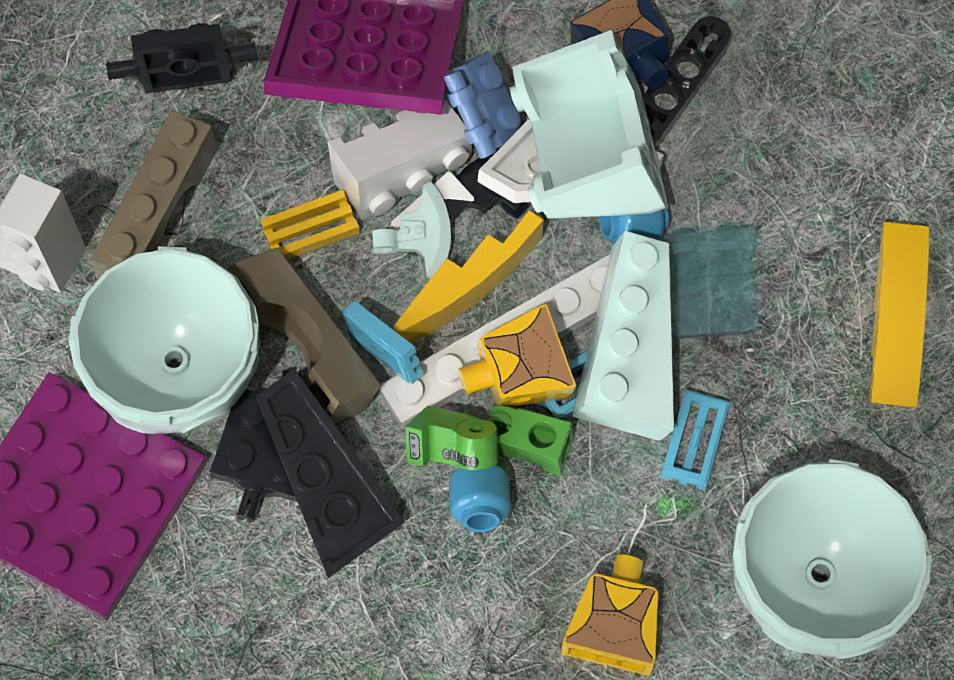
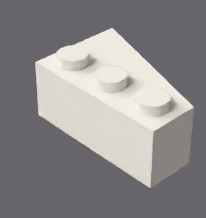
[328,100,472,221]
[0,173,86,293]

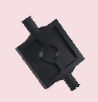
[106,23,258,94]
[210,370,301,522]

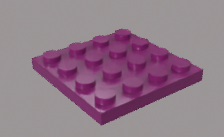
[264,0,464,115]
[0,372,207,621]

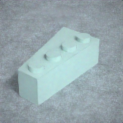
[572,231,674,441]

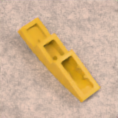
[393,211,544,343]
[868,222,929,408]

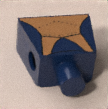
[570,0,669,89]

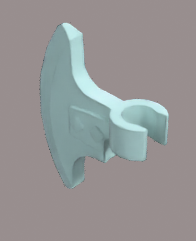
[372,182,451,280]

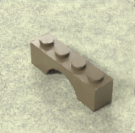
[90,110,218,279]
[230,248,381,424]

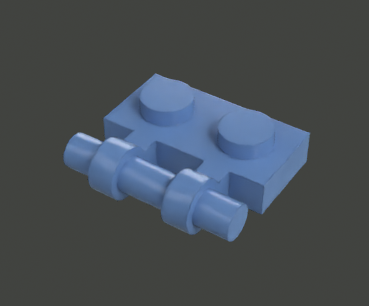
[443,51,522,158]

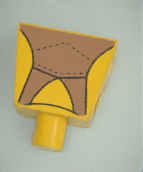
[458,304,576,407]
[561,554,658,676]

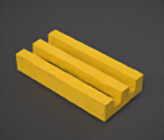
[260,190,360,260]

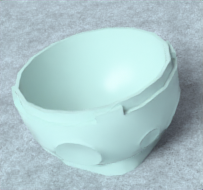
[68,247,260,434]
[732,459,932,659]

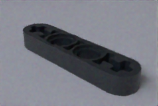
[643,16,730,150]

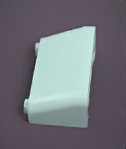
[510,30,668,219]

